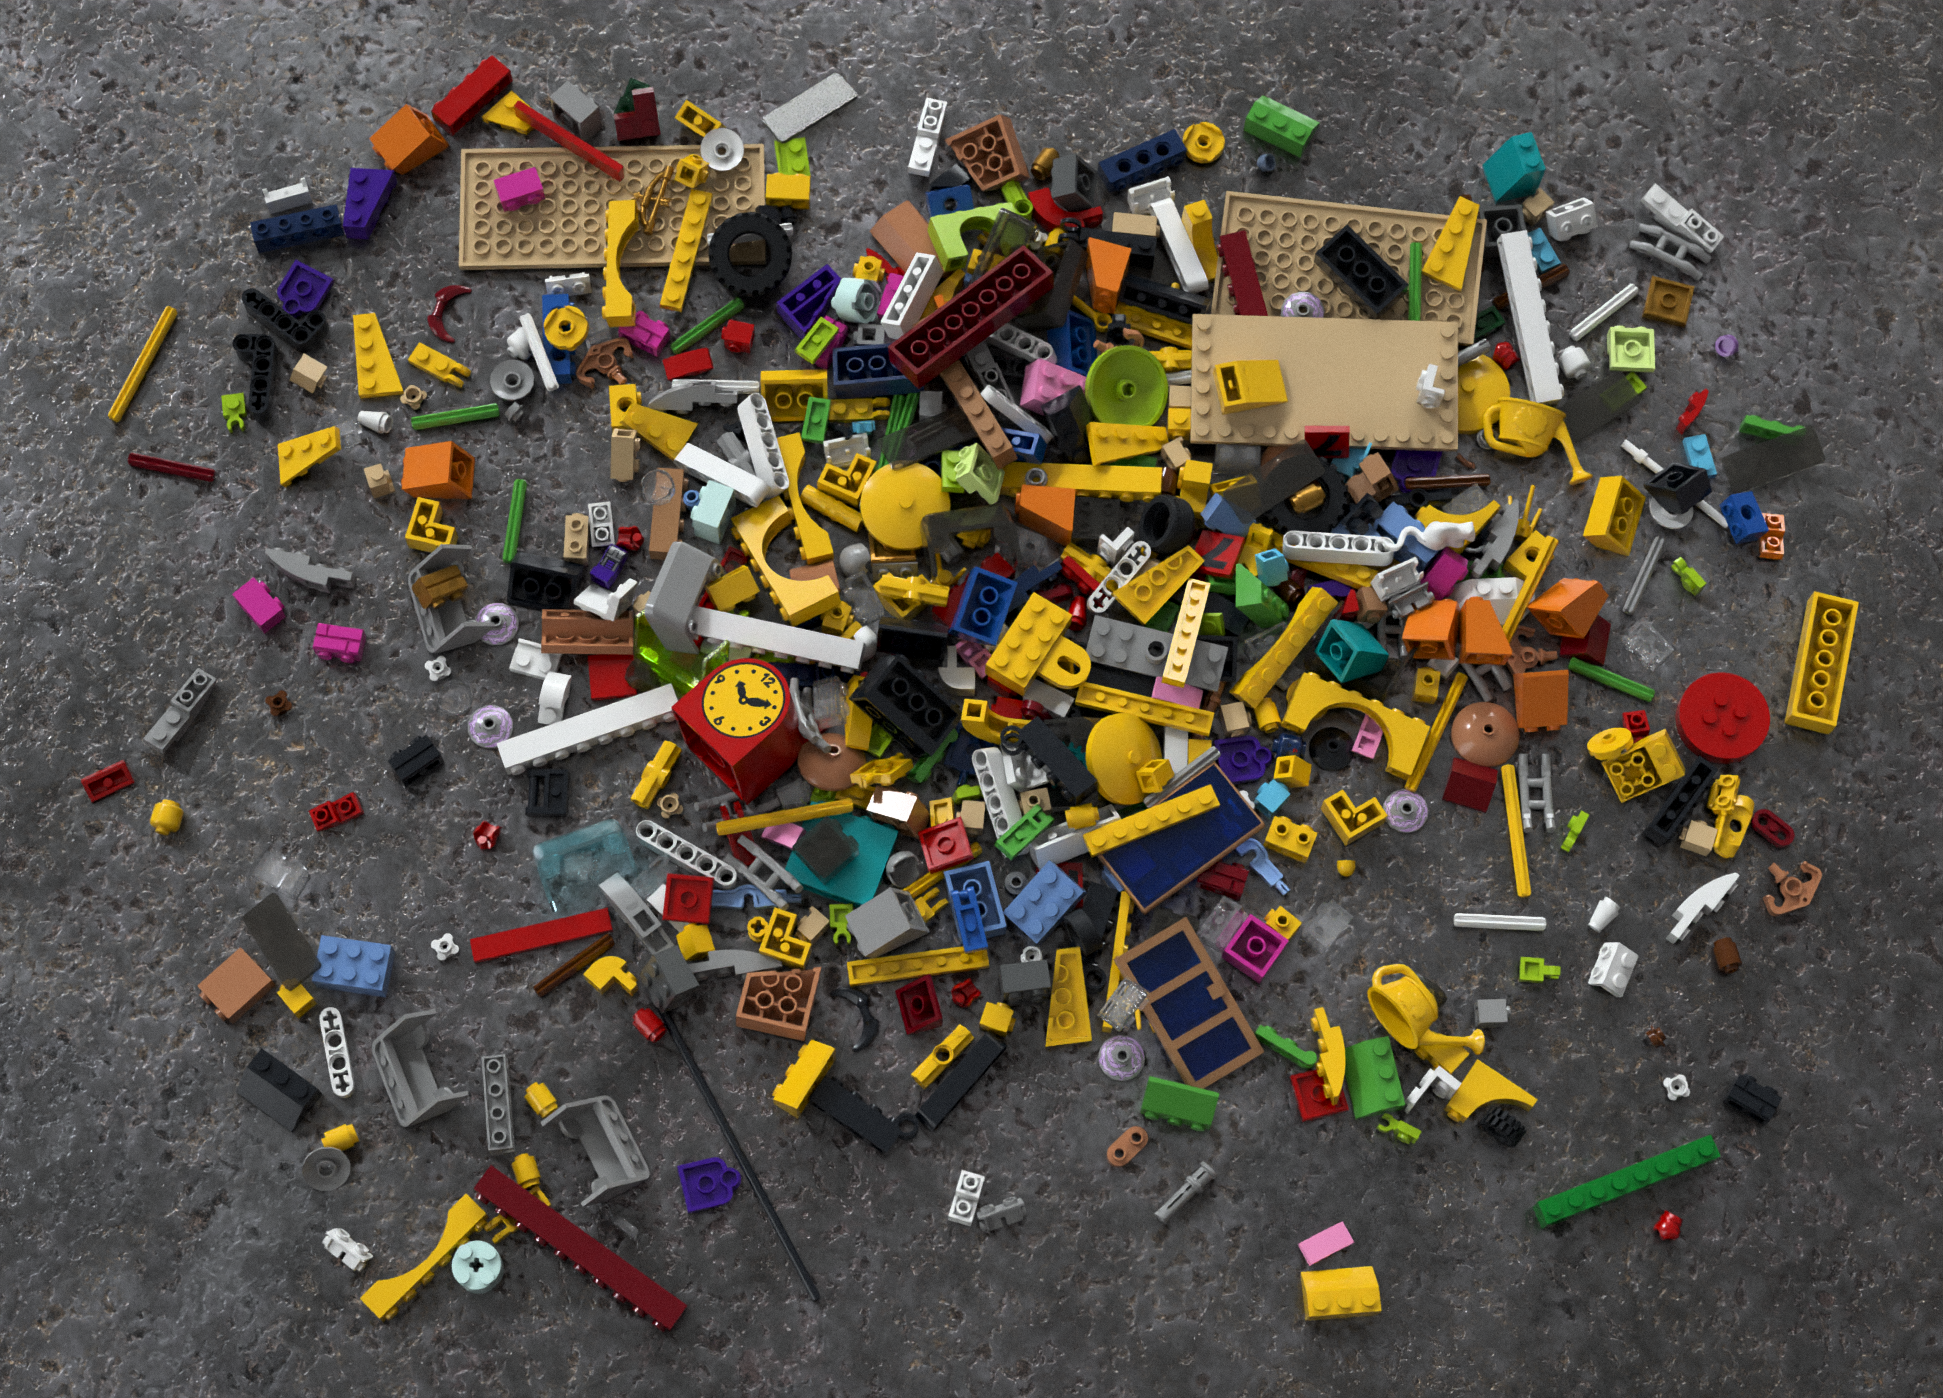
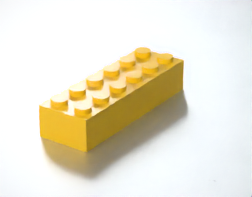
[1784,591,1859,735]

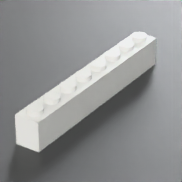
[1497,230,1564,406]
[692,606,866,674]
[496,683,678,775]

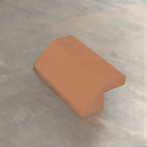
[870,200,955,278]
[541,609,634,655]

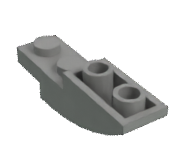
[965,340,1015,412]
[648,381,738,414]
[1469,499,1519,579]
[265,548,356,593]
[143,668,217,754]
[598,872,674,956]
[688,950,783,982]

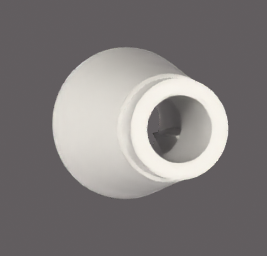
[357,411,393,434]
[1588,897,1620,933]

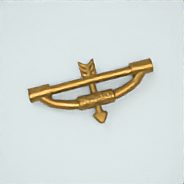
[633,166,674,236]

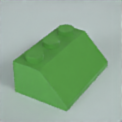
[1243,95,1320,158]
[1236,563,1289,629]
[1345,1036,1405,1119]
[1140,1076,1219,1132]

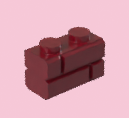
[1195,856,1249,901]

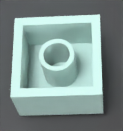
[690,480,736,545]

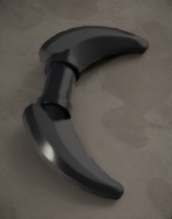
[791,421,853,440]
[830,987,879,1052]

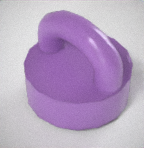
[1715,334,1739,357]

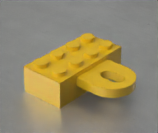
[985,592,1091,697]

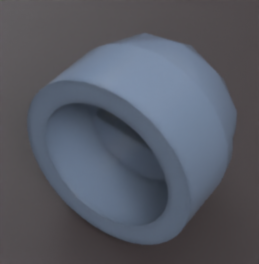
[1257,153,1276,172]

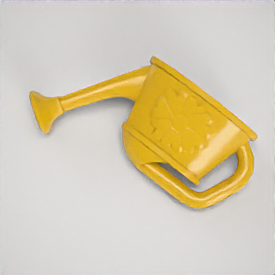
[1482,397,1593,485]
[1367,964,1485,1055]

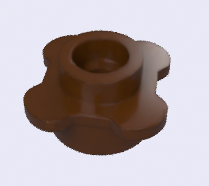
[265,690,292,716]
[1645,1025,1666,1048]

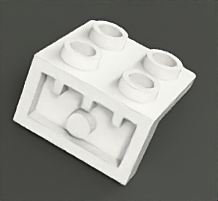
[573,578,638,622]
[1000,740,1049,792]
[1404,1066,1462,1114]

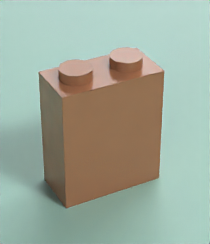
[197,947,276,1024]

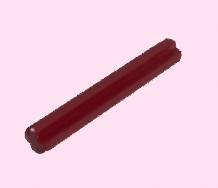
[128,452,216,482]

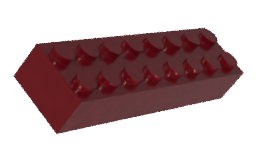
[888,245,1054,389]

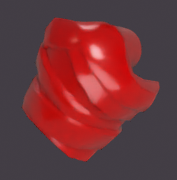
[1492,342,1520,370]
[616,526,644,551]
[473,821,502,849]
[951,978,982,1008]
[1654,1211,1683,1241]

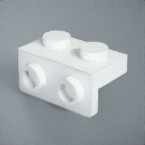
[1416,364,1445,409]
[1097,527,1134,567]
[1588,942,1638,997]

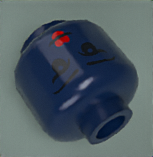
[1272,732,1306,759]

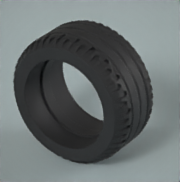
[1139,494,1195,556]

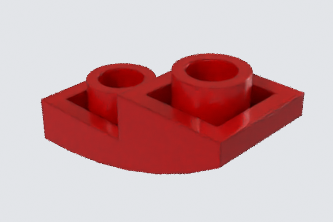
[662,347,714,382]
[1676,388,1709,435]
[1622,710,1650,744]
[309,792,364,832]

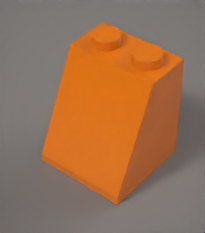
[369,104,450,175]
[1085,237,1131,314]
[401,441,475,499]
[1015,484,1076,547]
[1527,578,1609,639]
[1459,596,1512,665]
[1402,599,1460,660]
[1513,670,1569,732]

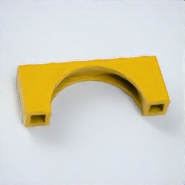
[730,495,841,627]
[1280,672,1430,780]

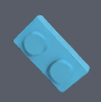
[1528,228,1561,275]
[1682,434,1717,479]

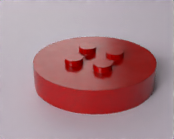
[1675,672,1770,764]

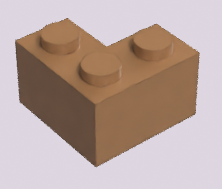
[1345,452,1399,504]
[866,785,930,840]

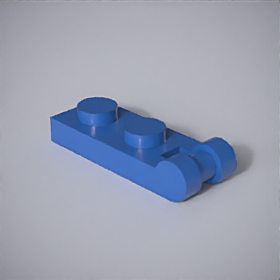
[950,886,988,954]

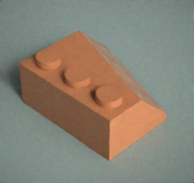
[945,114,1030,191]
[736,967,821,1042]

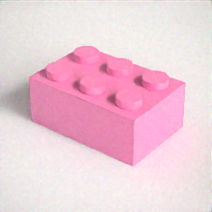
[1020,358,1086,416]

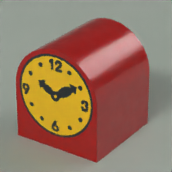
[671,658,803,805]

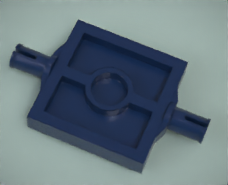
[944,722,999,787]

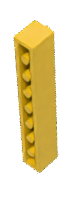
[999,462,1163,503]

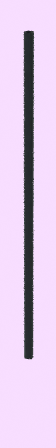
[647,990,821,1302]

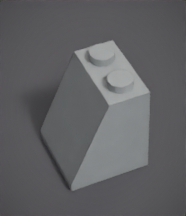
[845,887,929,958]

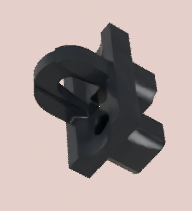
[1106,314,1130,347]
[1340,493,1383,535]

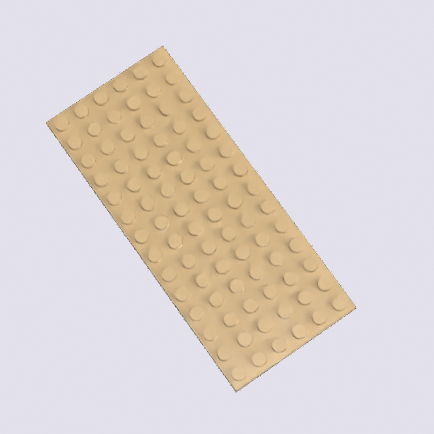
[459,144,766,270]

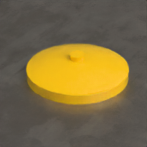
[1458,351,1510,434]
[860,461,950,551]
[1086,713,1162,805]

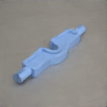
[1214,813,1291,896]
[712,885,801,910]

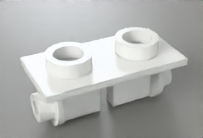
[545,272,592,296]
[322,1228,374,1272]

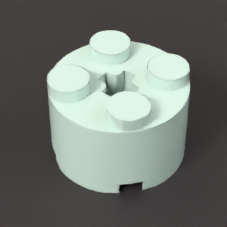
[831,278,882,324]
[452,1241,504,1294]

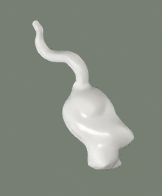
[1376,521,1475,552]

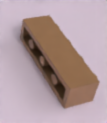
[649,468,689,560]

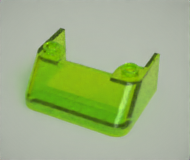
[634,608,730,695]

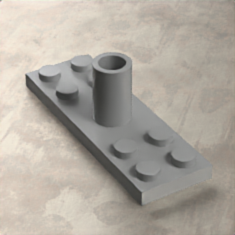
[1086,615,1228,692]

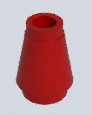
[1068,596,1087,631]

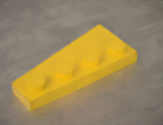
[1422,196,1480,292]
[353,313,404,399]
[1086,422,1169,467]
[1111,545,1205,625]
[1045,946,1092,1047]

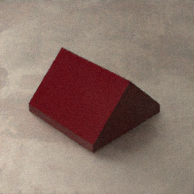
[1559,615,1611,666]
[1442,757,1498,813]
[895,974,943,1035]

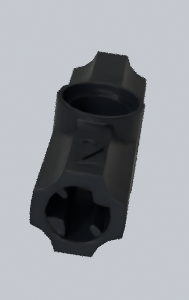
[1382,488,1452,515]

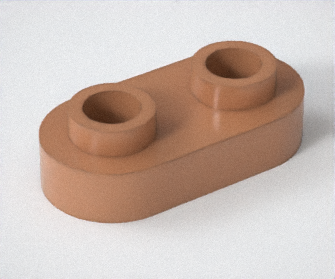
[1107,1126,1148,1168]

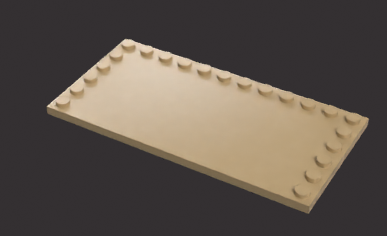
[1211,191,1487,346]
[1190,314,1458,452]

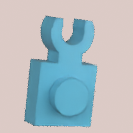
[852,420,875,435]

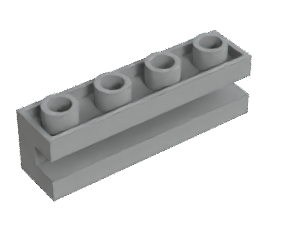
[481,1054,516,1156]

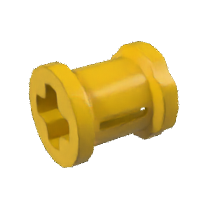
[747,916,768,943]

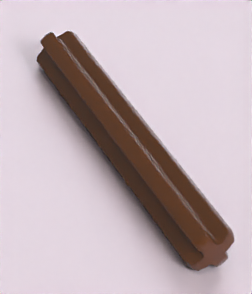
[1492,264,1570,310]
[1405,474,1490,490]
[533,934,615,997]

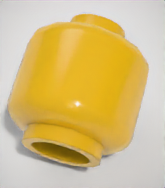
[150,799,184,836]

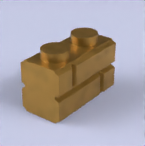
[412,565,468,609]

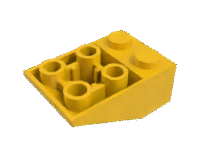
[1213,360,1288,415]
[1601,729,1685,803]

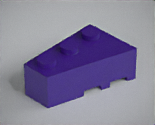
[343,168,398,239]
[776,264,841,340]

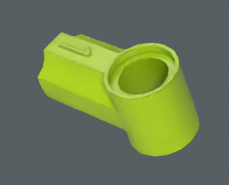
[1001,180,1033,226]

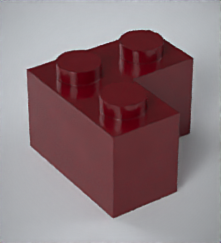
[614,87,661,141]

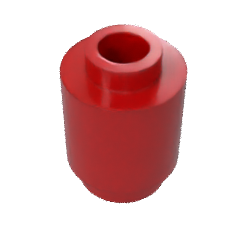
[632,1008,667,1043]

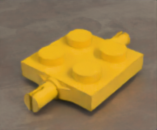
[850,752,914,788]

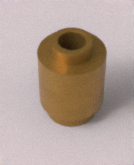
[1030,148,1060,180]
[1290,484,1325,514]

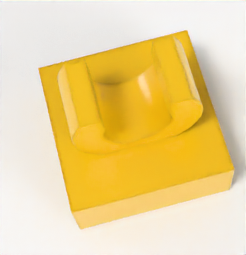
[1246,523,1273,552]

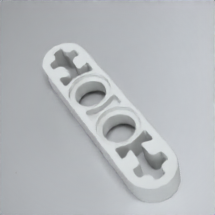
[980,385,1054,444]
[1087,541,1151,614]
[320,1007,355,1098]

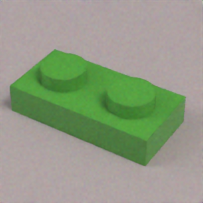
[801,397,831,444]

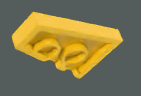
[619,403,698,461]
[278,426,341,487]

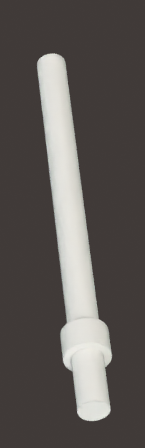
[1621,439,1728,529]

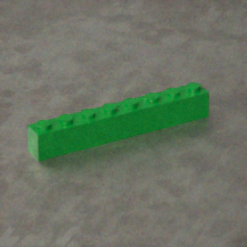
[1532,1134,1721,1229]

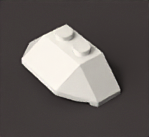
[1445,577,1535,626]

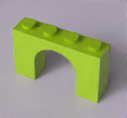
[927,202,1029,272]

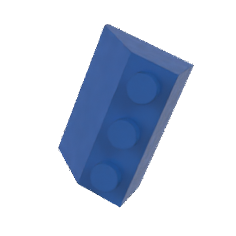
[1046,309,1097,377]
[948,566,1018,646]

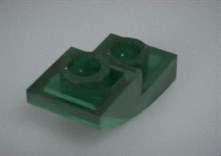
[613,78,651,116]

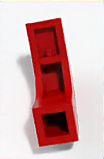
[1027,187,1103,233]

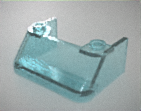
[532,819,641,912]

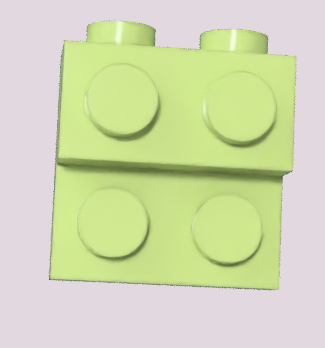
[1607,326,1655,372]
[954,443,1005,505]

